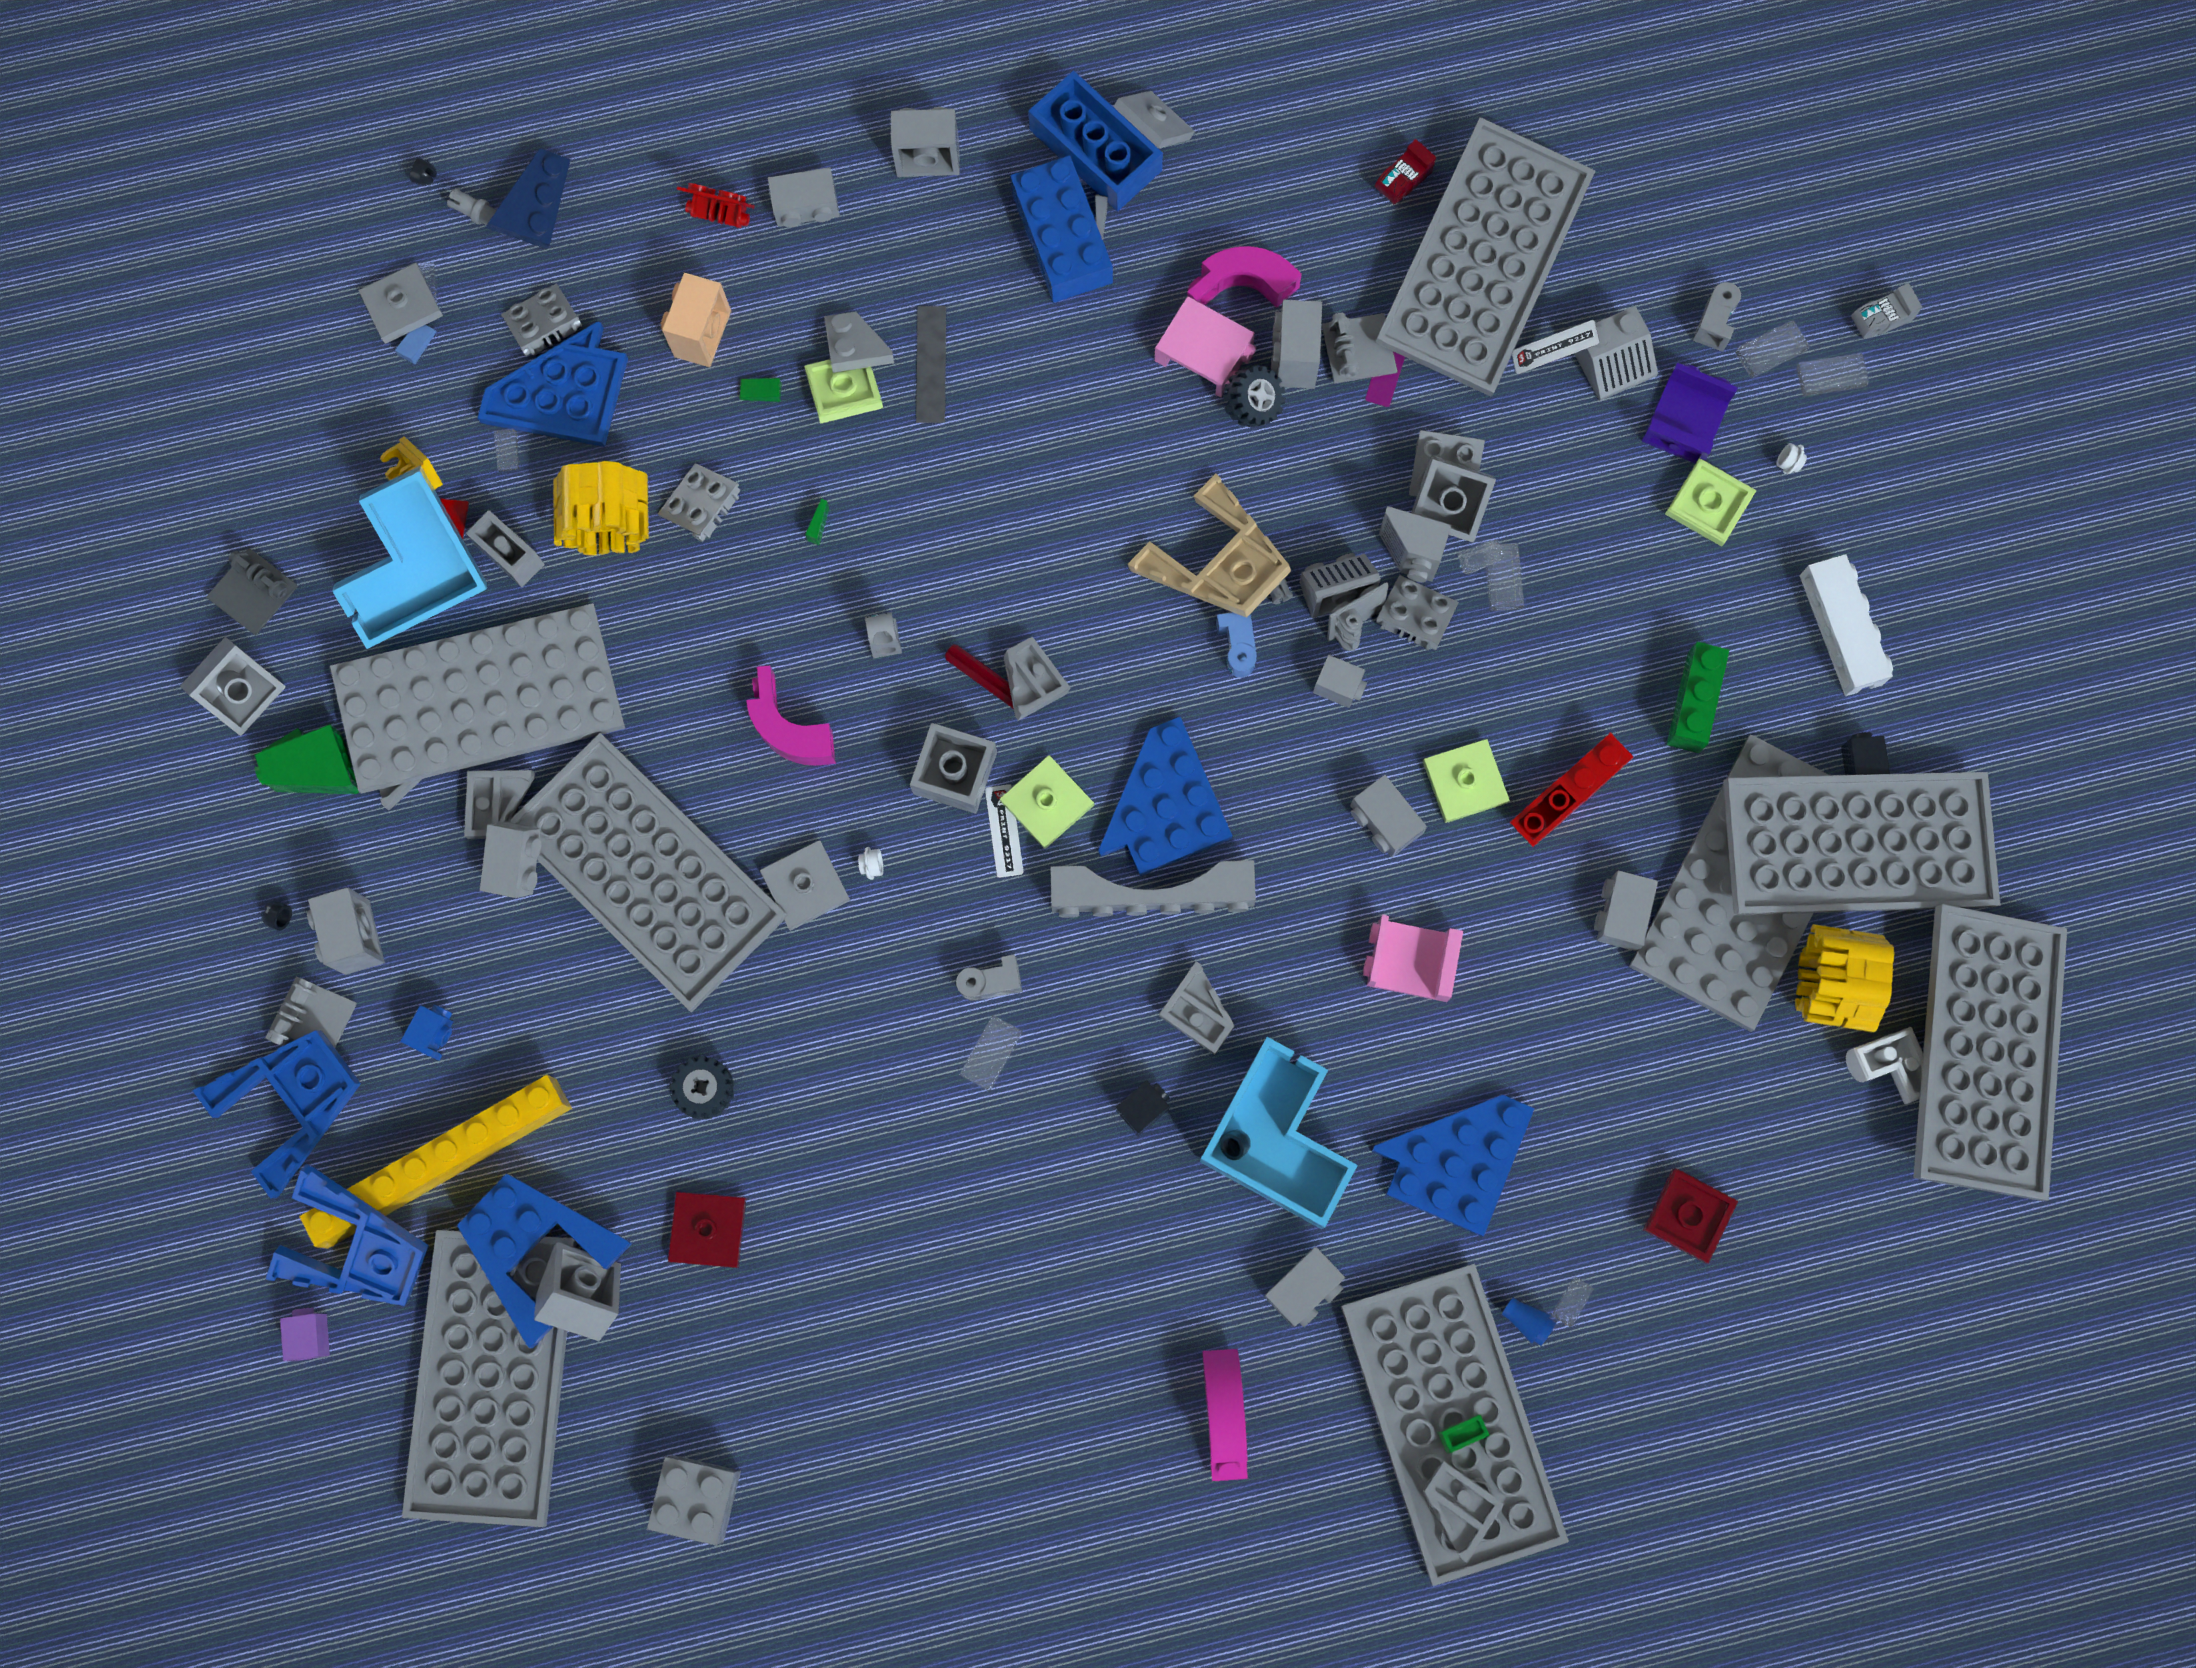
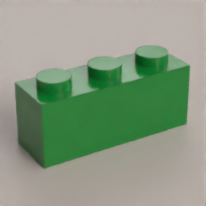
[1666,641,1730,753]

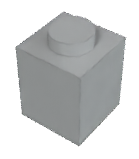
[1313,655,1367,708]

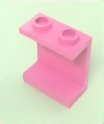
[1155,297,1256,397]
[1363,915,1463,1002]

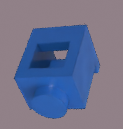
[400,1004,454,1061]

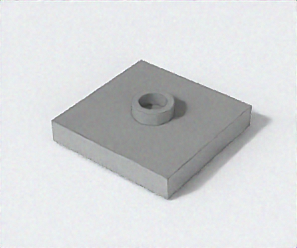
[1113,91,1195,148]
[358,263,443,344]
[760,840,851,931]

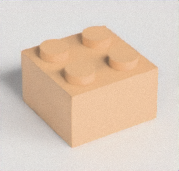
[661,273,731,367]

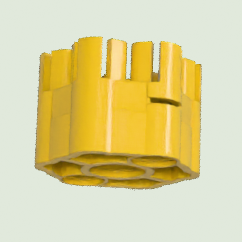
[553,461,649,555]
[1795,924,1894,1032]

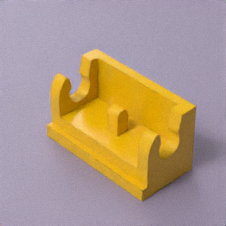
[380,437,443,489]

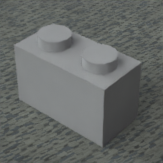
[768,167,840,227]
[466,510,545,587]
[1350,775,1427,857]
[480,822,541,898]
[1594,870,1658,951]
[1264,1247,1345,1327]

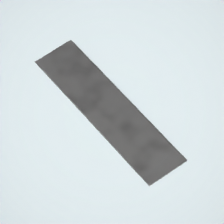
[916,306,946,423]

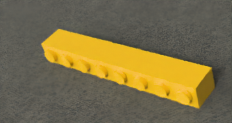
[299,1075,572,1249]

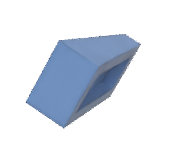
[395,325,436,364]

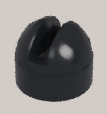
[410,157,437,186]
[261,902,292,931]
[1220,1130,1251,1160]

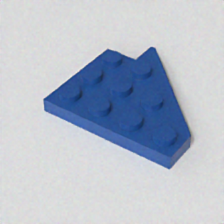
[477,322,628,447]
[1099,717,1233,876]
[1371,1095,1535,1237]

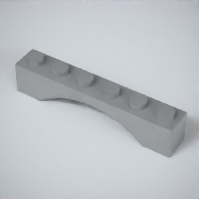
[1051,860,1256,918]

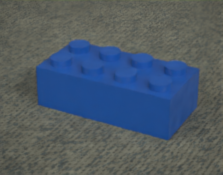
[1028,70,1163,212]
[1010,156,1113,303]

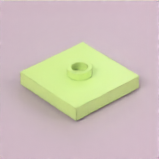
[804,359,883,424]
[1665,458,1756,547]
[1423,739,1510,823]
[1000,755,1094,849]

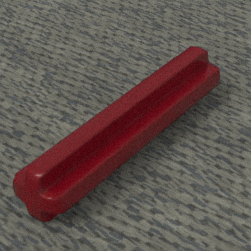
[945,644,1014,709]

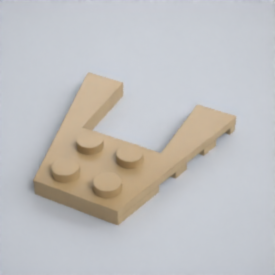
[1128,473,1291,618]

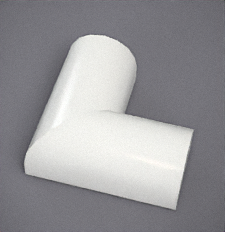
[1846,1027,1923,1104]

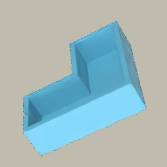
[332,465,487,649]
[1200,1037,1358,1229]

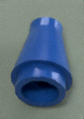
[1502,1297,1557,1346]

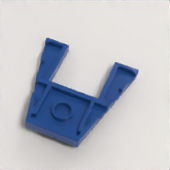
[193,1030,361,1198]
[266,1164,428,1306]
[457,1173,632,1348]

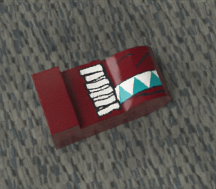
[1375,139,1436,205]

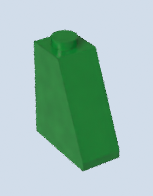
[254,724,360,794]

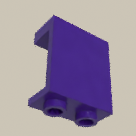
[1642,362,1738,464]

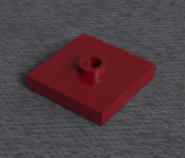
[1643,1168,1738,1264]
[668,1192,747,1268]

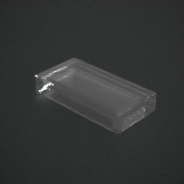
[1735,320,1810,378]
[1796,353,1869,397]
[1484,543,1524,611]
[960,1015,1023,1092]

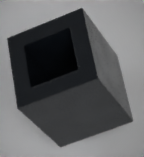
[1841,732,1890,775]
[1115,1080,1170,1136]

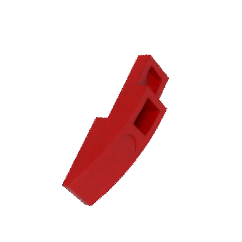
[1510,732,1634,847]

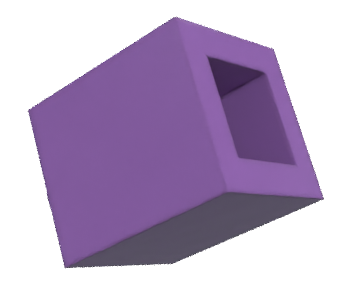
[280,1308,330,1361]

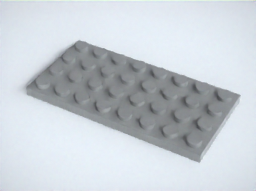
[1375,117,1595,397]
[330,603,626,794]
[508,733,787,1013]
[1629,734,1830,1032]
[1723,772,2001,915]
[1913,904,2067,1201]
[402,1230,577,1527]
[1341,1264,1569,1586]

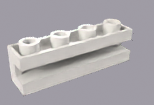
[1800,554,1893,696]

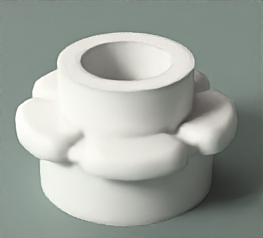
[1777,443,1807,474]
[858,847,883,880]

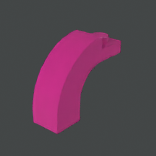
[1187,246,1302,308]
[746,665,836,766]
[1203,1349,1248,1481]

